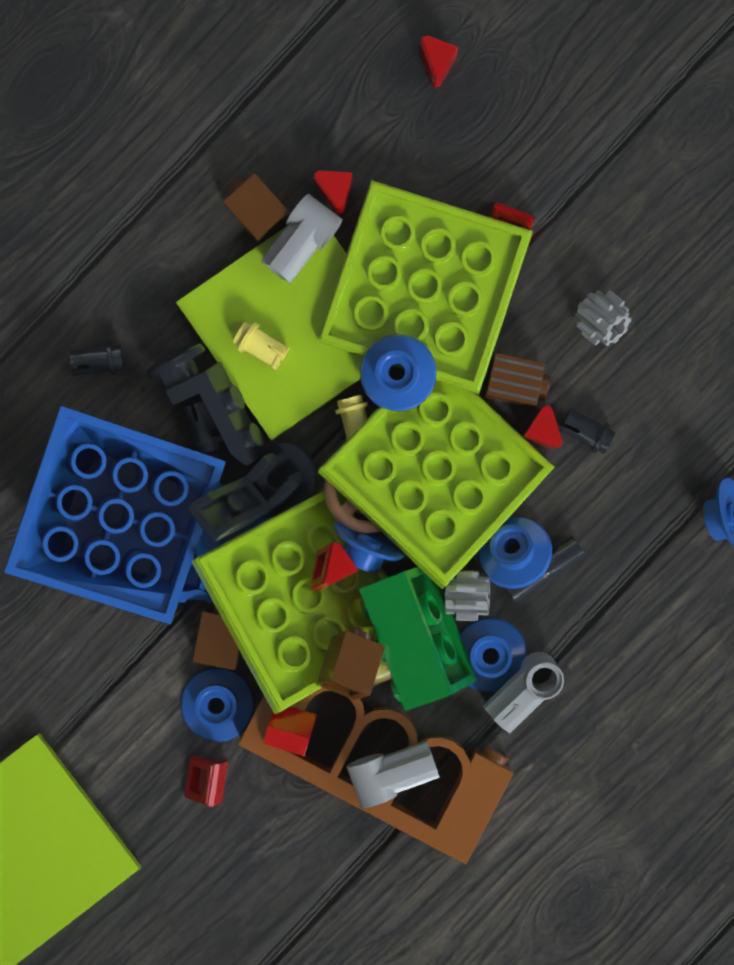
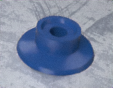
[360,335,437,411]
[703,478,734,547]
[477,516,552,589]
[334,522,405,573]
[459,617,527,693]
[180,666,255,742]

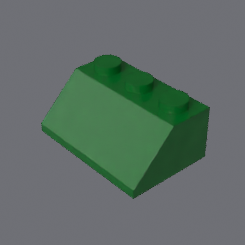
[359,567,477,711]

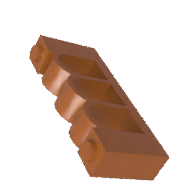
[238,688,514,864]

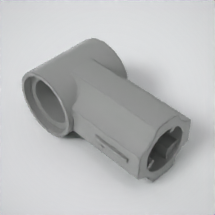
[261,194,343,284]
[483,652,564,734]
[346,741,440,808]

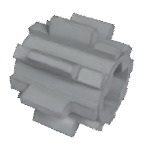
[574,290,632,346]
[445,570,490,621]

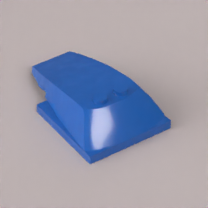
[4,406,273,624]

